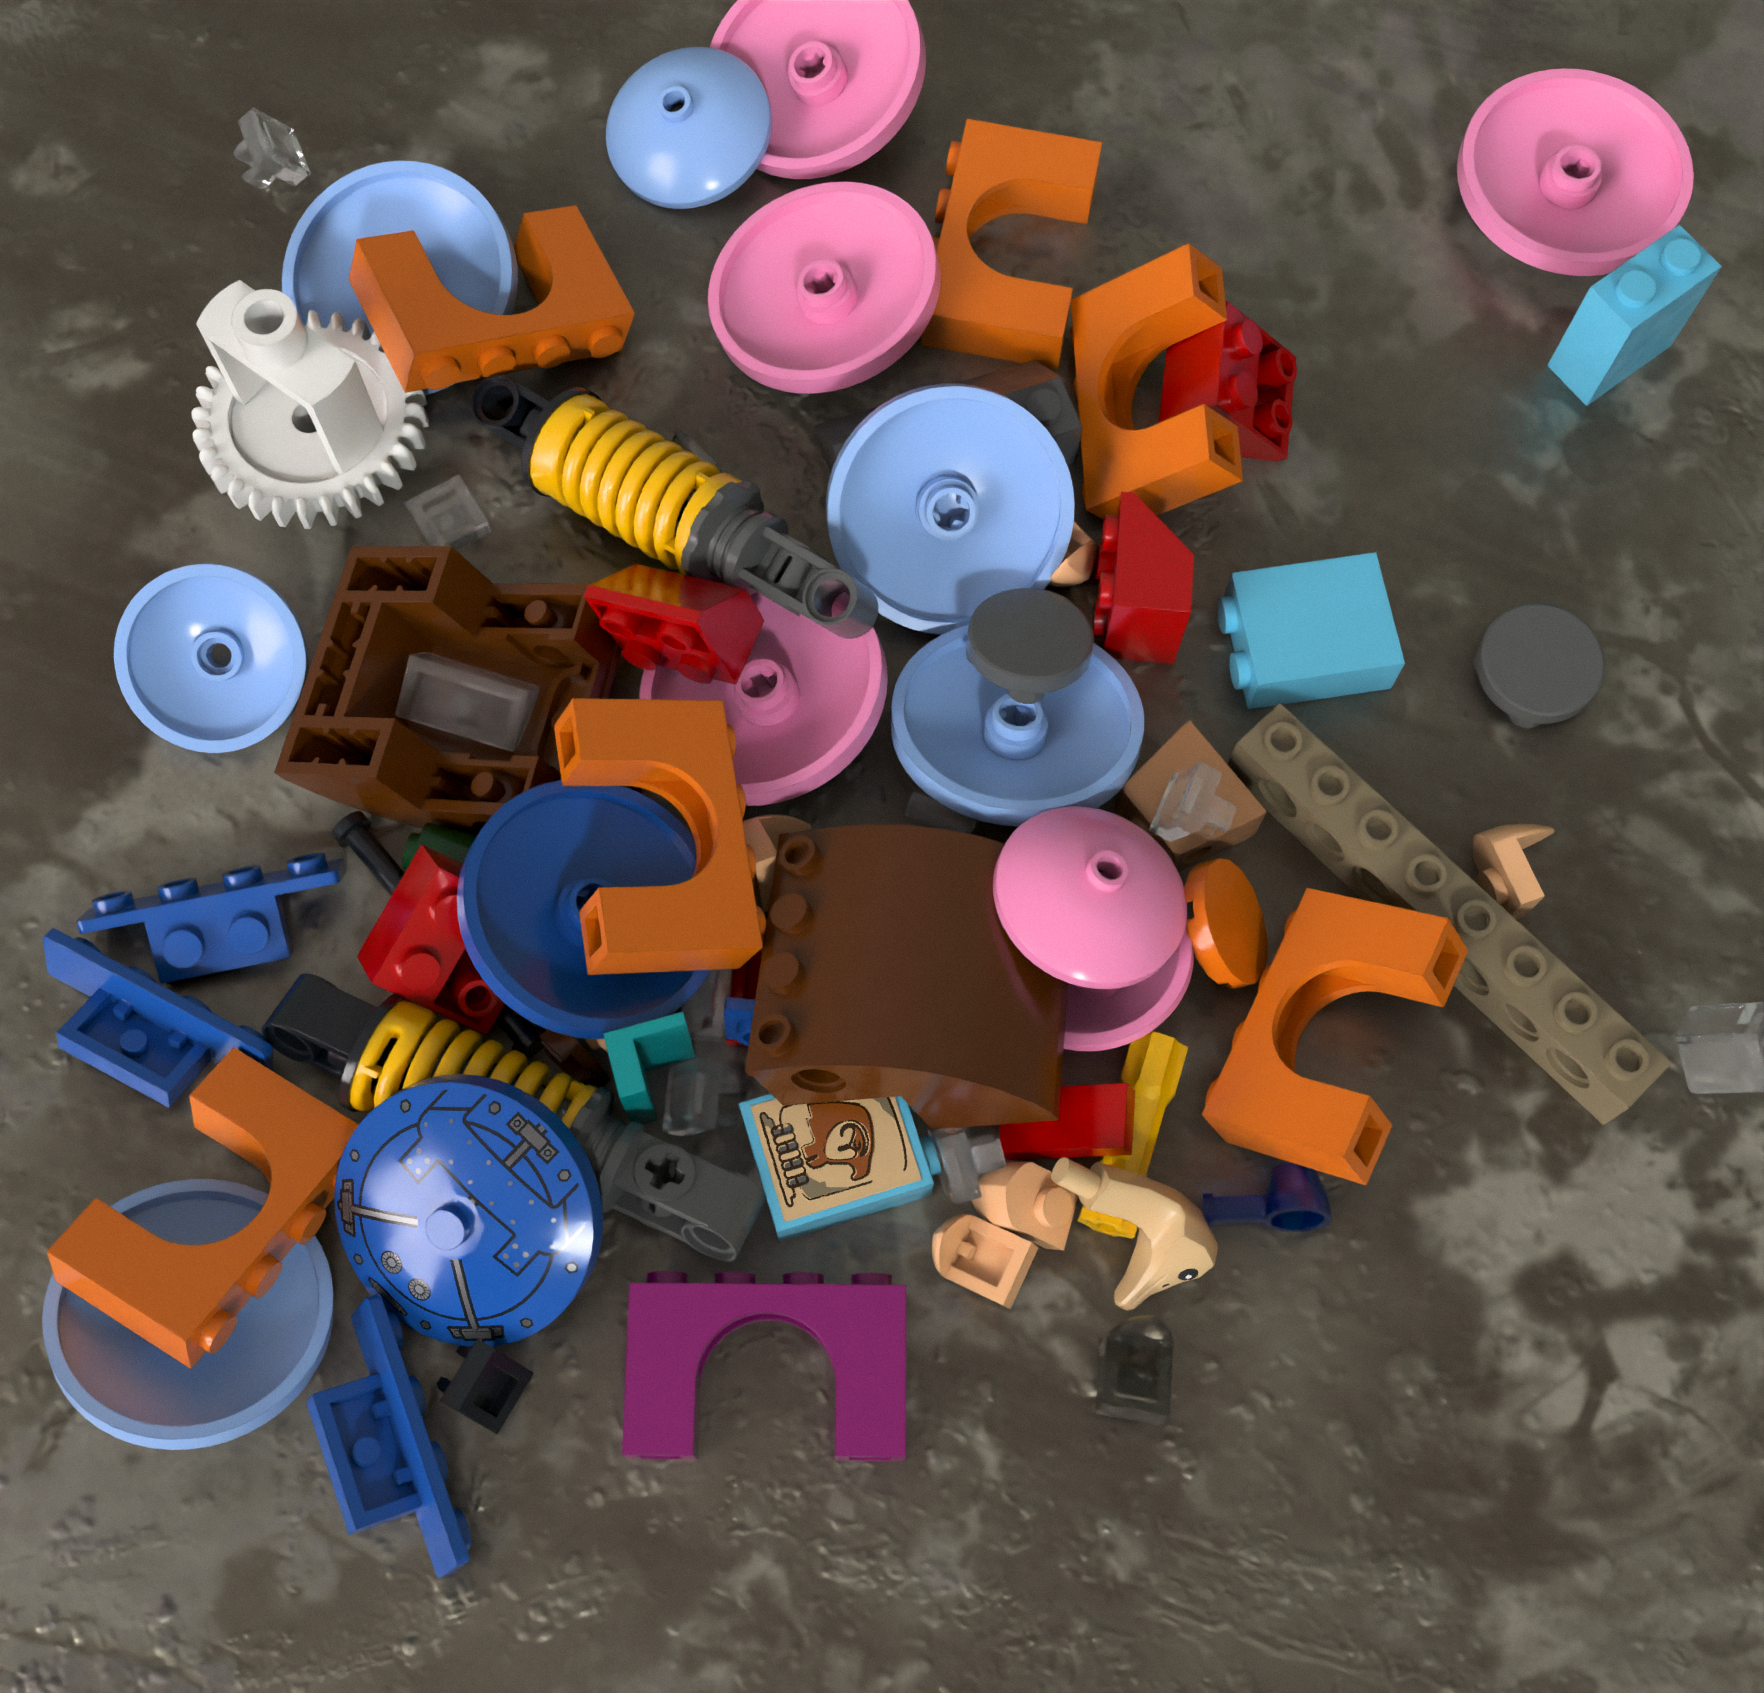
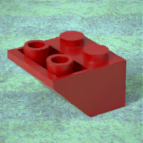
[1159,301,1297,462]
[1092,491,1194,664]
[584,564,765,685]
[357,844,505,1035]

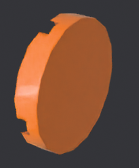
[1184,858,1268,989]

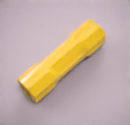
[1078,1031,1188,1239]

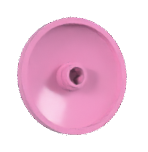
[709,0,926,179]
[1457,68,1694,276]
[708,182,941,394]
[639,592,888,806]

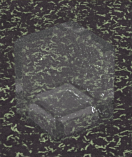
[1675,1002,1764,1094]

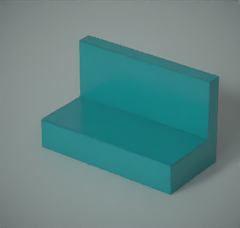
[603,1012,696,1124]

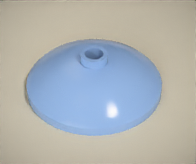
[606,47,772,209]
[114,563,308,753]

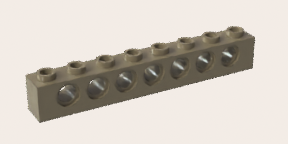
[1227,703,1672,1125]

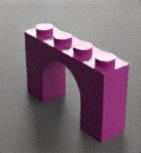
[622,1271,906,1461]

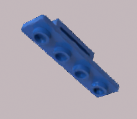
[76,853,346,984]
[42,928,273,1108]
[306,1294,471,1579]

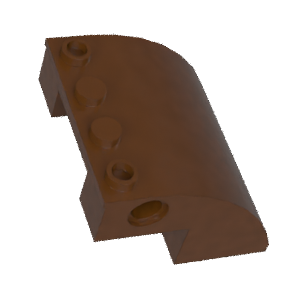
[274,546,622,834]
[745,824,1068,1129]

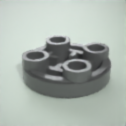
[966,588,1094,704]
[1473,603,1605,728]

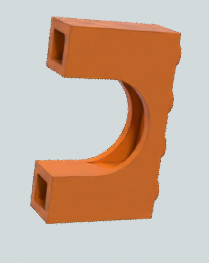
[921,119,1103,370]
[349,205,635,393]
[1070,243,1243,520]
[554,698,766,975]
[1202,888,1469,1185]
[47,1047,359,1369]

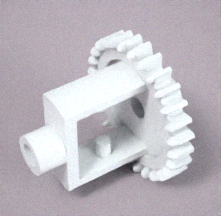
[191,280,429,529]

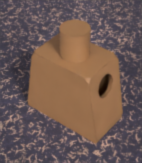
[1114,721,1267,872]

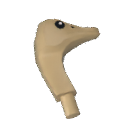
[1051,1157,1219,1311]

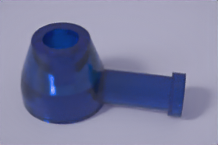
[1203,1162,1332,1232]

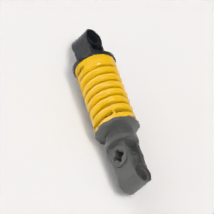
[470,375,878,639]
[261,973,766,1262]

